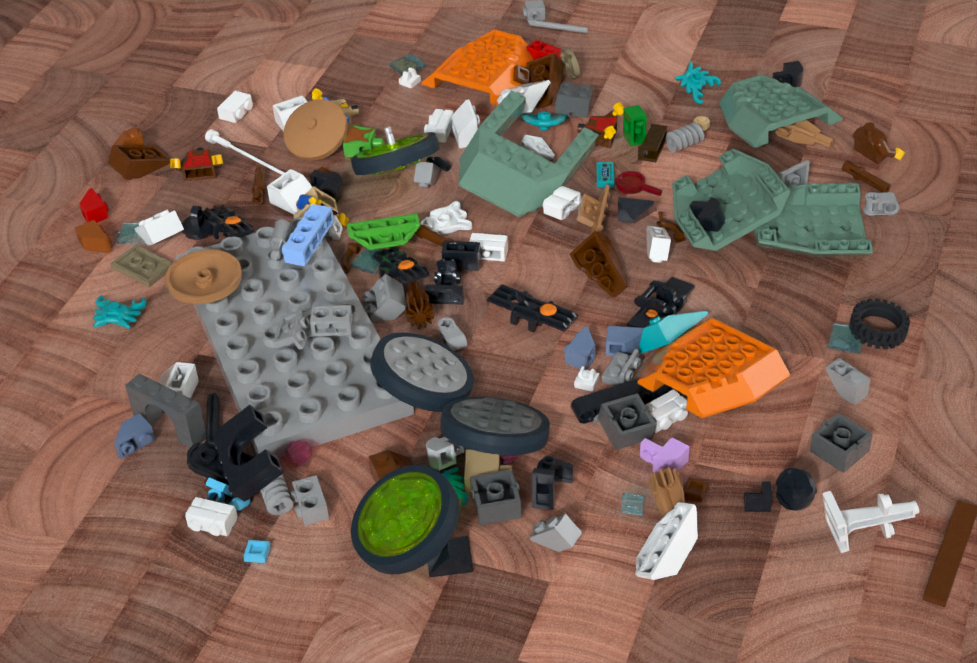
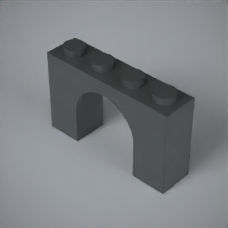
[125,374,206,447]

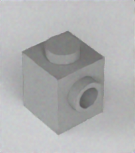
[522,0,545,23]

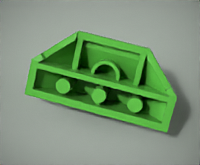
[347,213,420,250]

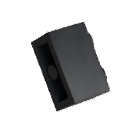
[441,240,481,271]

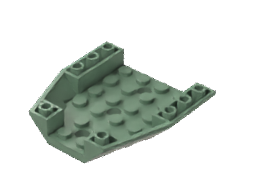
[719,74,843,148]
[672,149,790,251]
[754,183,873,257]

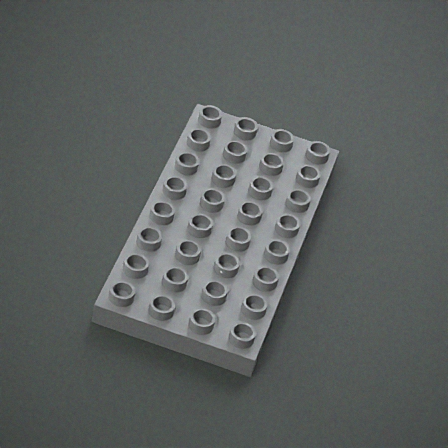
[176,217,414,458]

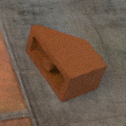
[111,128,144,149]

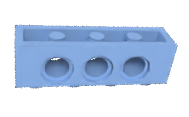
[282,204,334,266]

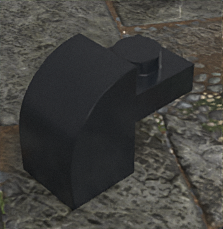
[772,61,803,88]
[311,170,342,203]
[689,197,726,232]

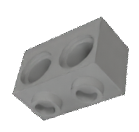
[310,305,353,336]
[290,475,329,526]

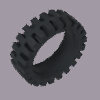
[849,299,910,349]

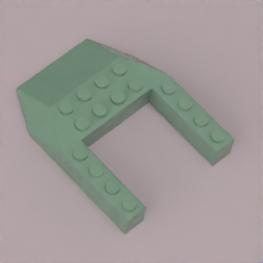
[458,90,599,217]

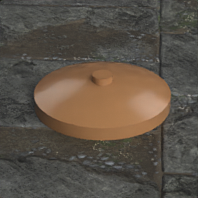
[283,99,348,161]
[165,249,242,304]

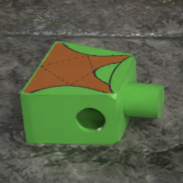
[343,125,384,157]

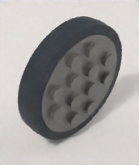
[440,397,550,455]

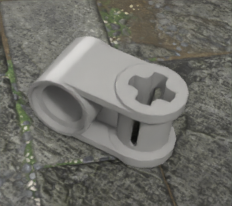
[863,192,900,216]
[438,317,467,351]

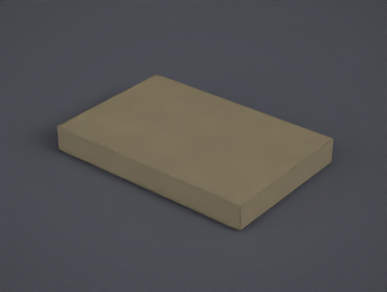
[110,245,173,287]

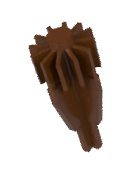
[405,281,435,329]

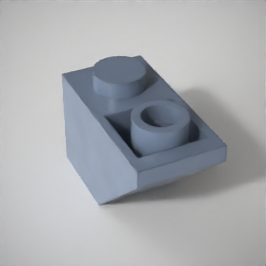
[564,326,595,370]
[606,326,643,356]
[114,413,155,459]

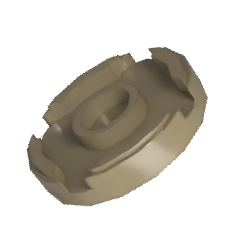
[560,48,580,79]

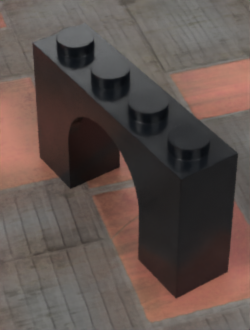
[212,405,284,502]

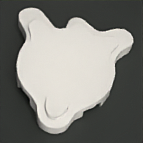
[420,201,472,234]

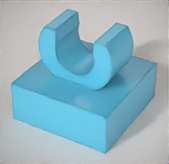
[206,478,232,503]

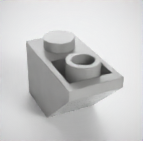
[826,358,870,405]
[529,514,582,552]

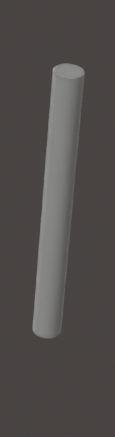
[529,19,589,34]

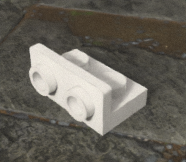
[519,135,555,161]

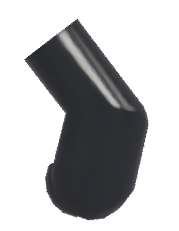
[426,156,451,172]

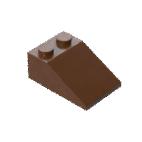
[108,145,170,180]

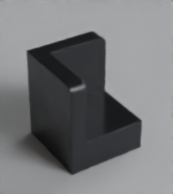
[743,481,772,512]

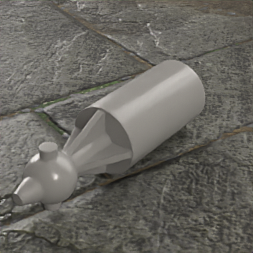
[270,220,291,262]

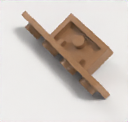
[576,184,610,235]

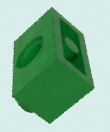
[623,105,647,147]

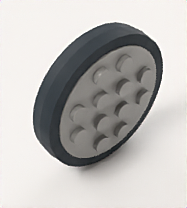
[370,332,474,412]

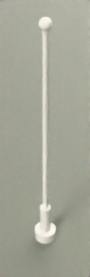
[205,129,284,175]

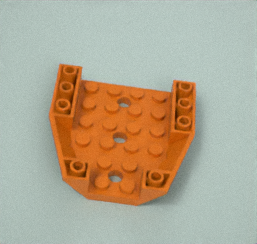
[421,29,534,106]
[638,318,790,418]

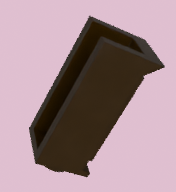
[638,124,667,163]

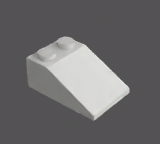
[497,80,550,114]

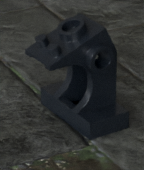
[425,259,464,305]
[532,455,573,510]

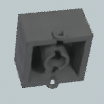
[555,82,593,118]
[597,393,657,450]
[810,413,872,473]
[470,470,522,525]

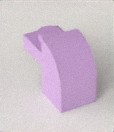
[640,438,690,472]

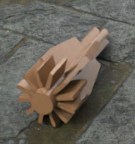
[775,120,834,148]
[648,467,685,517]

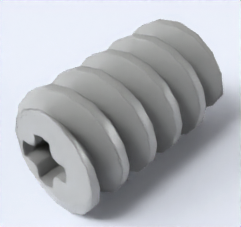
[666,123,704,153]
[260,474,294,515]

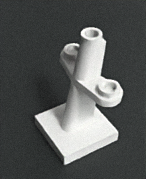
[822,491,919,553]

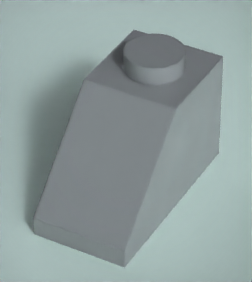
[414,161,441,188]

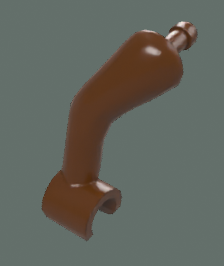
[656,211,686,243]
[341,243,360,273]

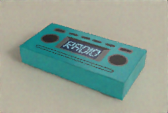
[596,162,614,188]

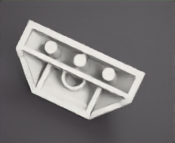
[635,502,698,580]

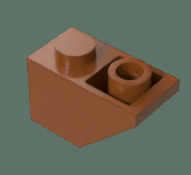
[75,220,112,253]

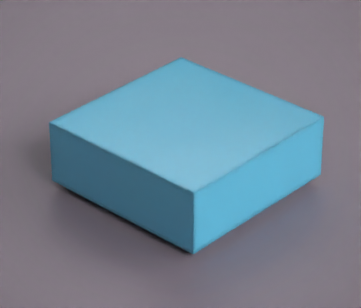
[243,540,271,563]

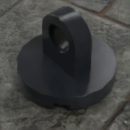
[182,206,213,240]
[775,467,817,511]

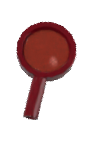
[616,171,662,196]

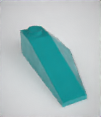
[638,311,708,354]

